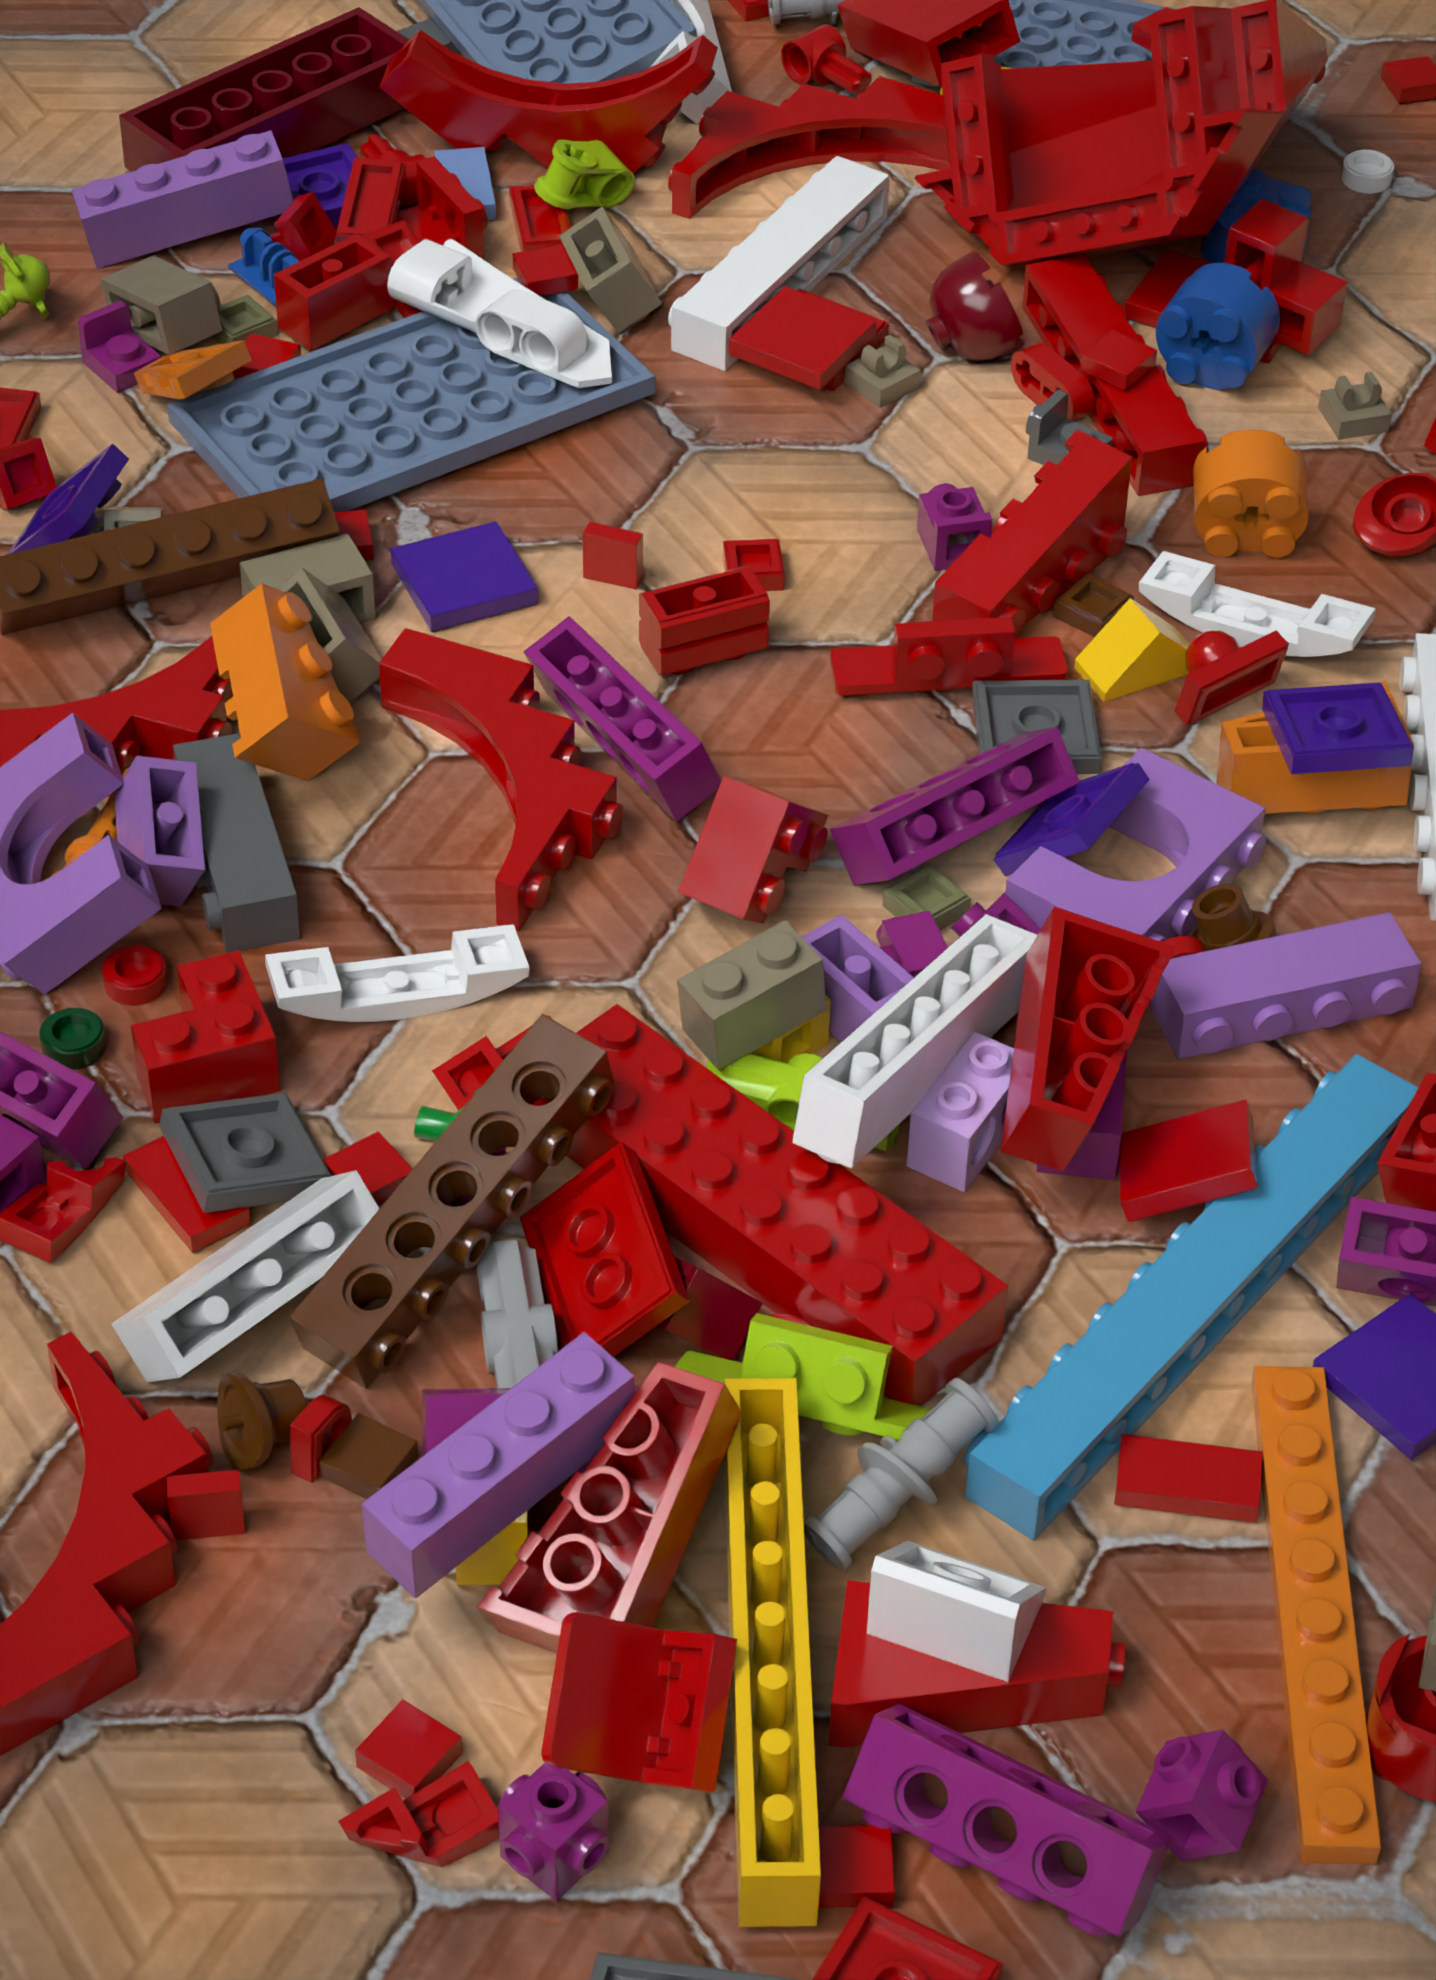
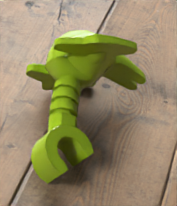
[0,242,51,319]

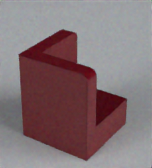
[657,1257,763,1361]

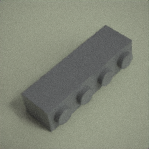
[173,733,300,953]

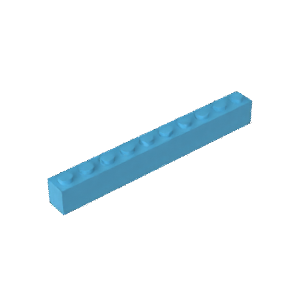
[964,1054,1419,1541]

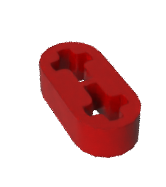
[1011,343,1095,421]

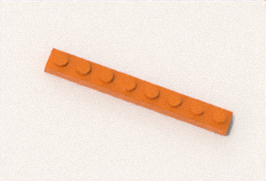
[1251,1366,1381,1865]

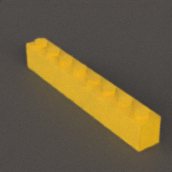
[724,1378,821,1927]

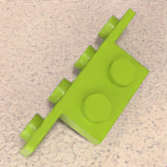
[674,1313,931,1442]

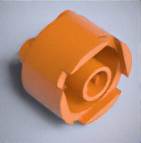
[1193,429,1309,558]

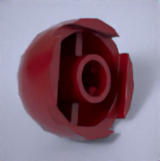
[926,251,1025,362]

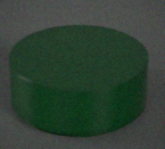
[39,1008,106,1070]

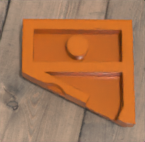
[134,340,252,400]

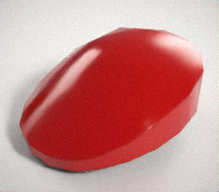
[1352,472,1436,556]

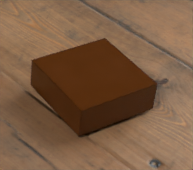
[1053,573,1134,637]
[319,1413,418,1499]

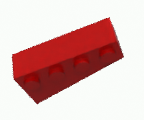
[932,429,1132,637]
[1000,906,1176,1172]
[477,1362,743,1653]

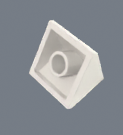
[867,1541,1047,1682]

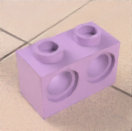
[907,1031,1014,1192]

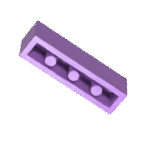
[72,130,294,269]
[1149,912,1422,1059]
[361,1332,634,1599]

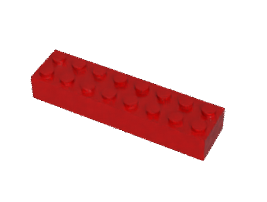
[532,1004,1008,1407]

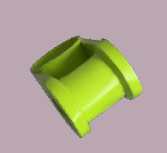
[534,139,635,210]

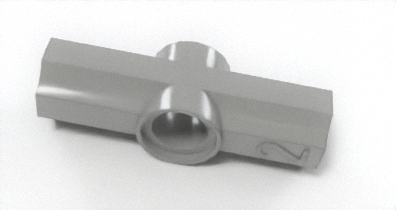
[477,1240,558,1388]

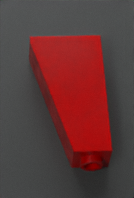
[837,0,1021,87]
[828,1580,1125,1748]

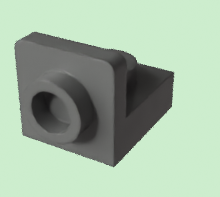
[1026,390,1113,465]

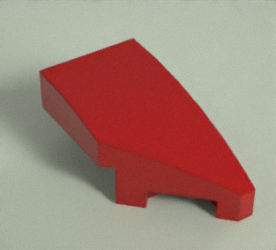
[0,1157,126,1263]
[338,1761,499,1867]

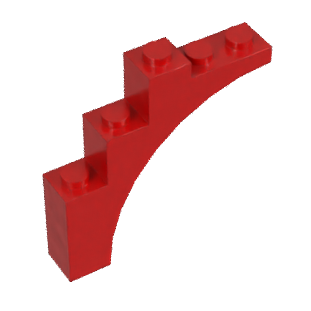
[379,29,718,173]
[668,76,950,219]
[379,628,623,931]
[0,636,233,797]
[0,1331,214,1756]

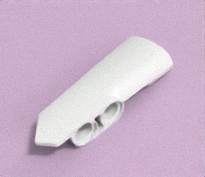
[387,239,612,388]

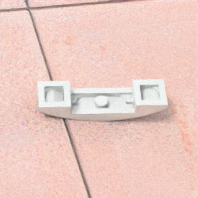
[1139,551,1376,657]
[265,924,529,1022]

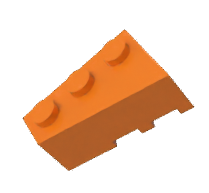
[210,583,361,781]
[1216,680,1414,814]

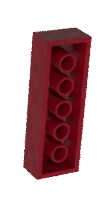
[119,7,409,172]

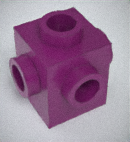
[1135,1729,1268,1861]
[498,1763,610,1902]

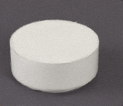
[1341,149,1394,194]

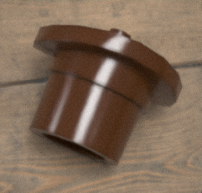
[1192,884,1277,951]
[217,1371,307,1471]

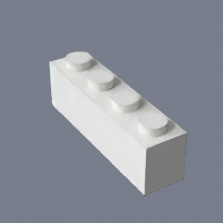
[111,1170,379,1382]

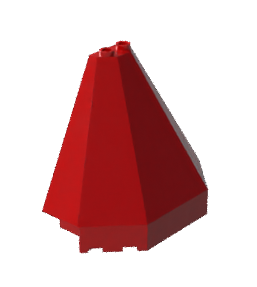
[915,0,1328,265]

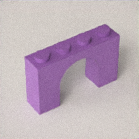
[0,713,162,994]
[1005,747,1266,942]

